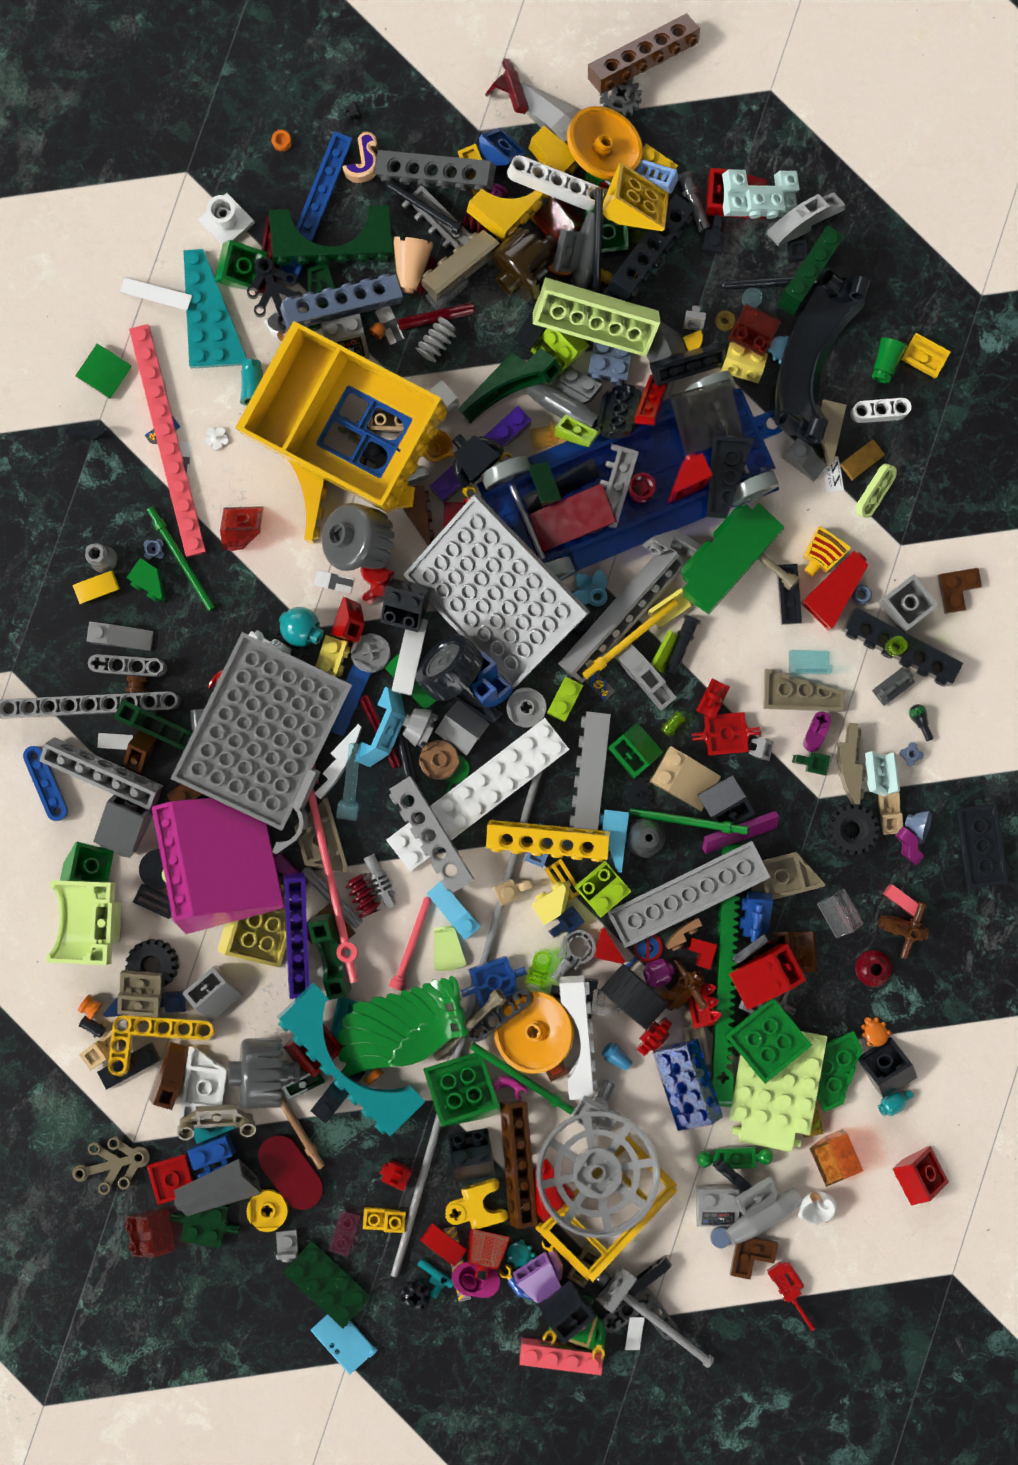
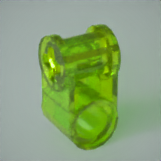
[524,949,552,990]

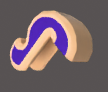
[343,132,378,183]

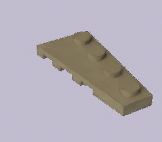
[763,669,845,712]

